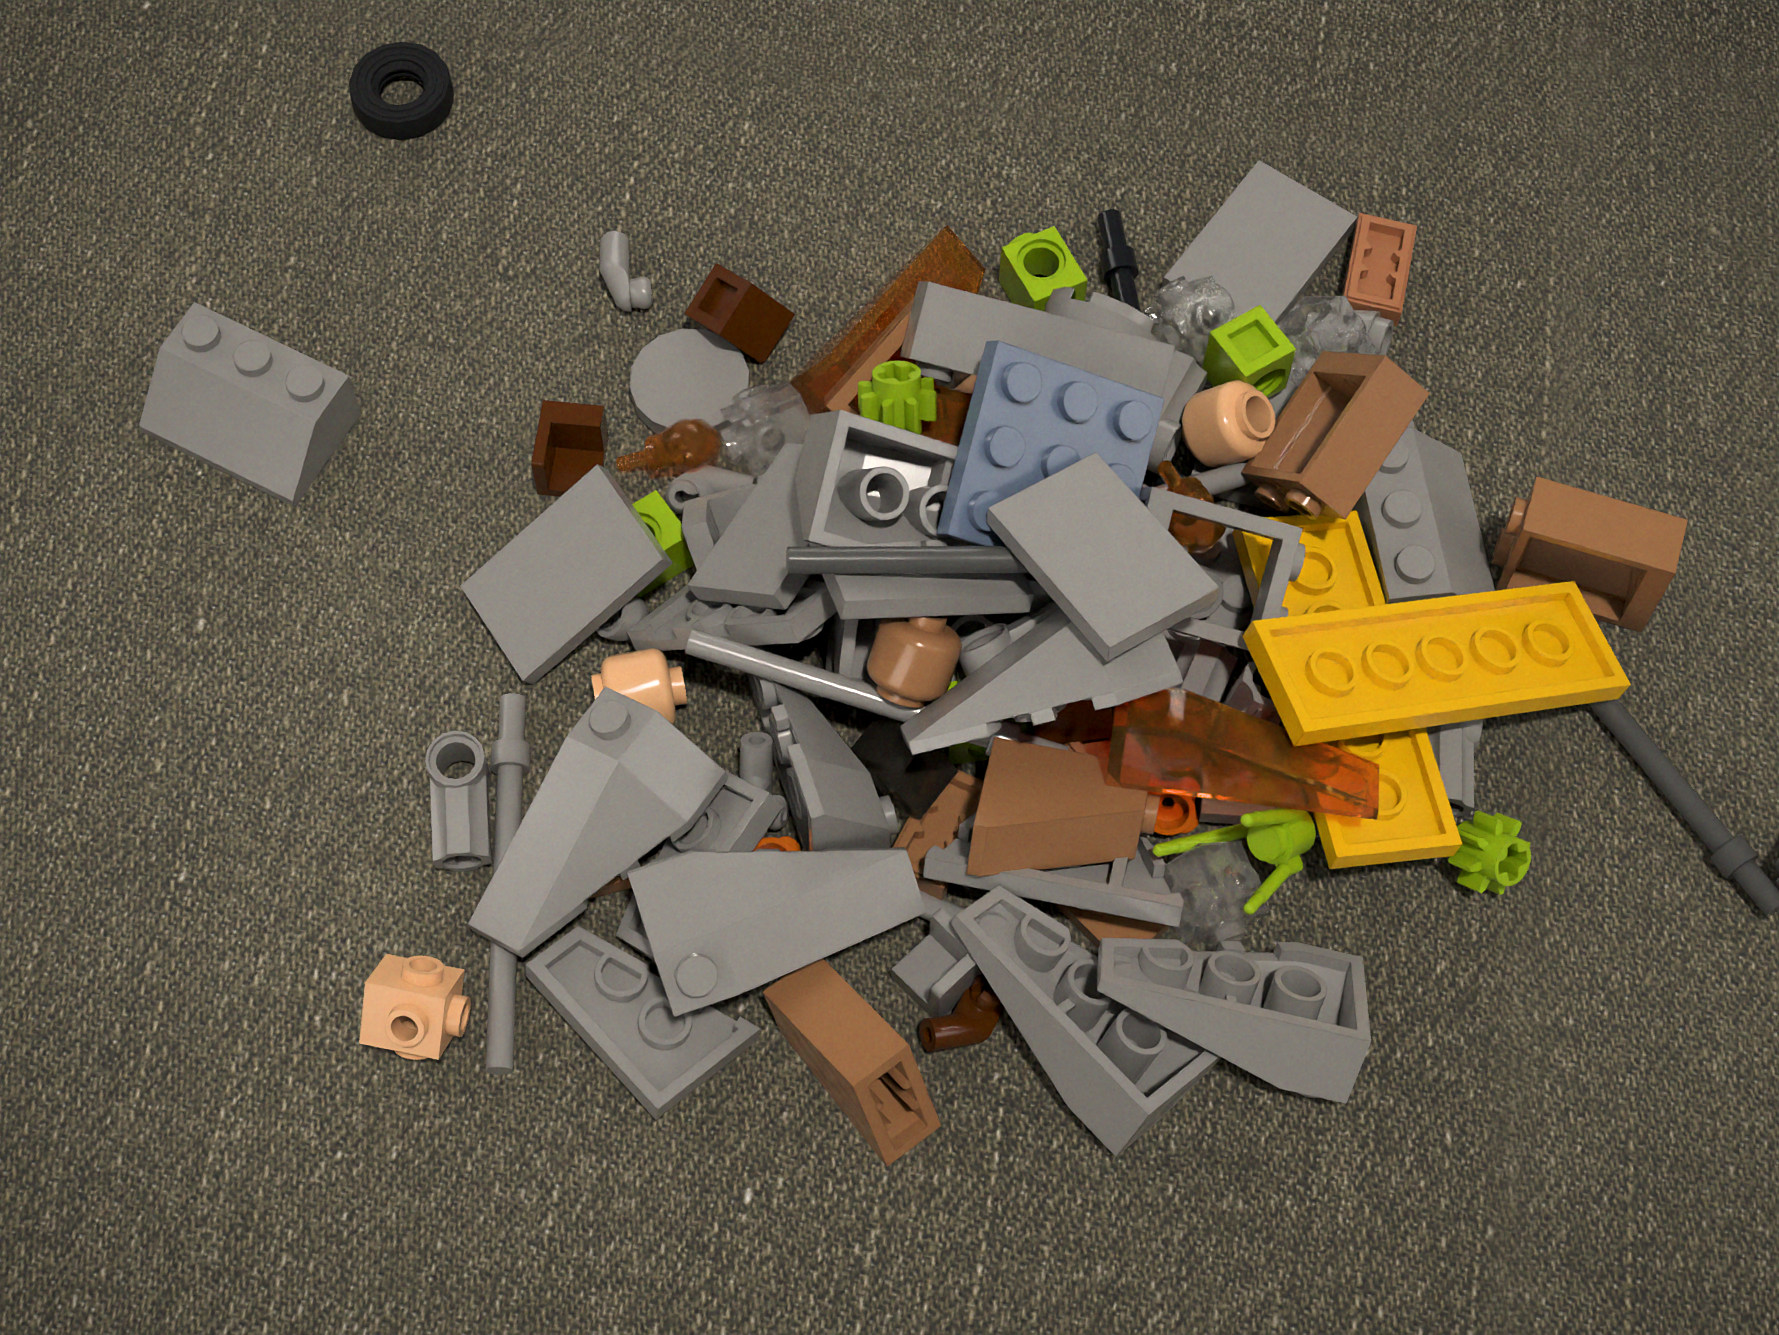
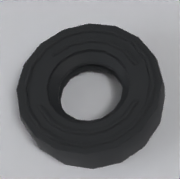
[349,42,454,140]

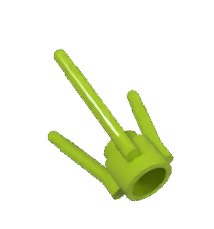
[1152,802,1316,915]

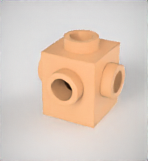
[359,954,471,1060]

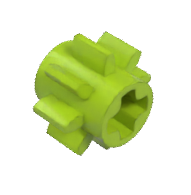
[858,361,937,435]
[1448,810,1531,895]

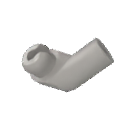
[739,732,790,831]

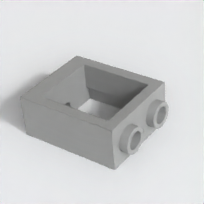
[1139,487,1305,652]

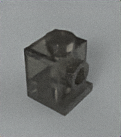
[850,717,958,820]

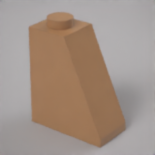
[966,737,1160,877]
[763,958,941,1167]

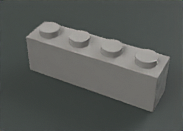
[900,281,1175,397]

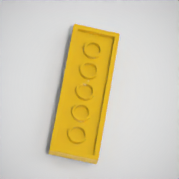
[1232,510,1462,869]
[1242,581,1631,747]

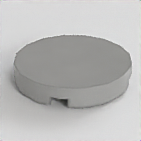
[629,329,750,442]

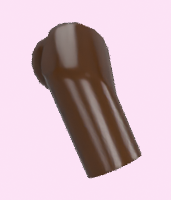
[920,974,1005,1052]

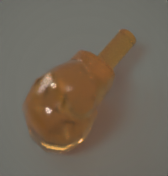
[616,418,721,472]
[1157,460,1227,555]

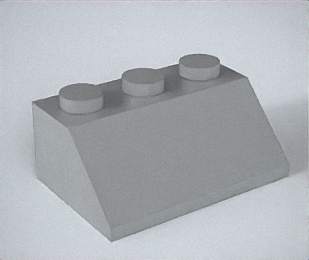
[139,302,361,507]
[1351,428,1495,604]

